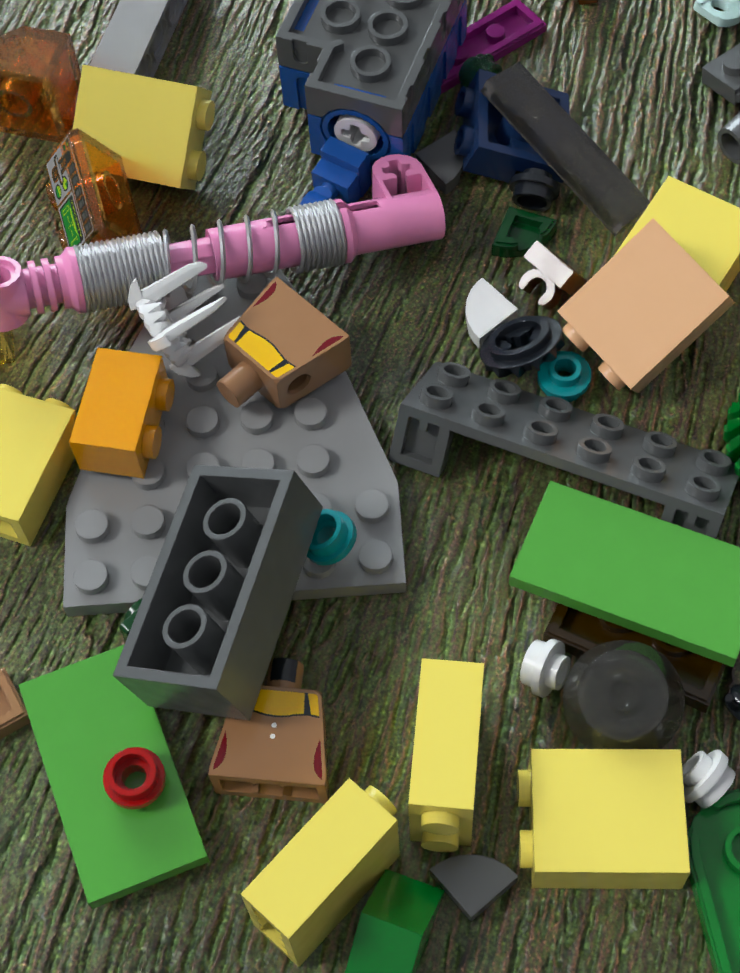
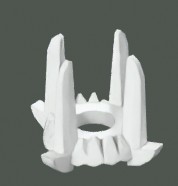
[128,262,240,378]

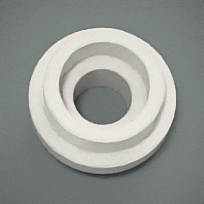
[520,639,571,698]
[682,750,736,808]

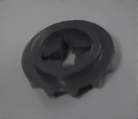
[480,316,565,378]

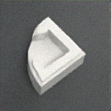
[465,278,518,349]

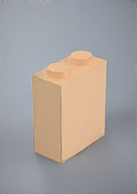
[557,218,735,393]

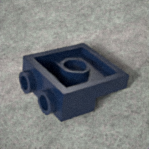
[454,69,571,183]

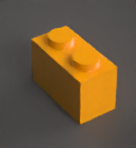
[69,347,175,479]

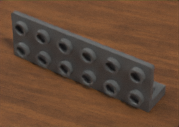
[388,362,739,539]

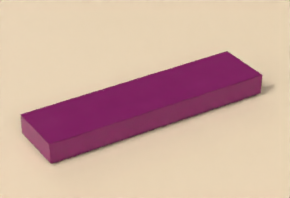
[440,0,547,95]

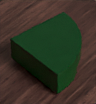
[492,206,557,258]

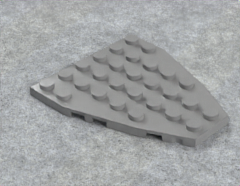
[63,269,407,617]

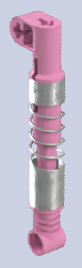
[0,154,446,332]

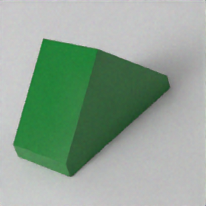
[345,869,445,973]

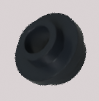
[509,168,560,211]

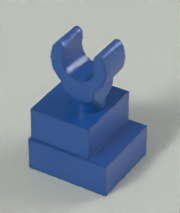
[300,136,372,205]

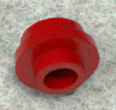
[103,747,166,809]

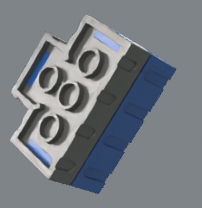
[275,0,467,169]

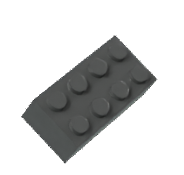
[113,465,323,721]

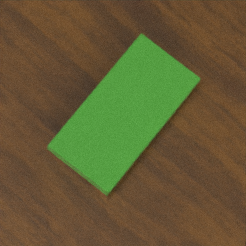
[508,481,740,667]
[18,644,210,909]

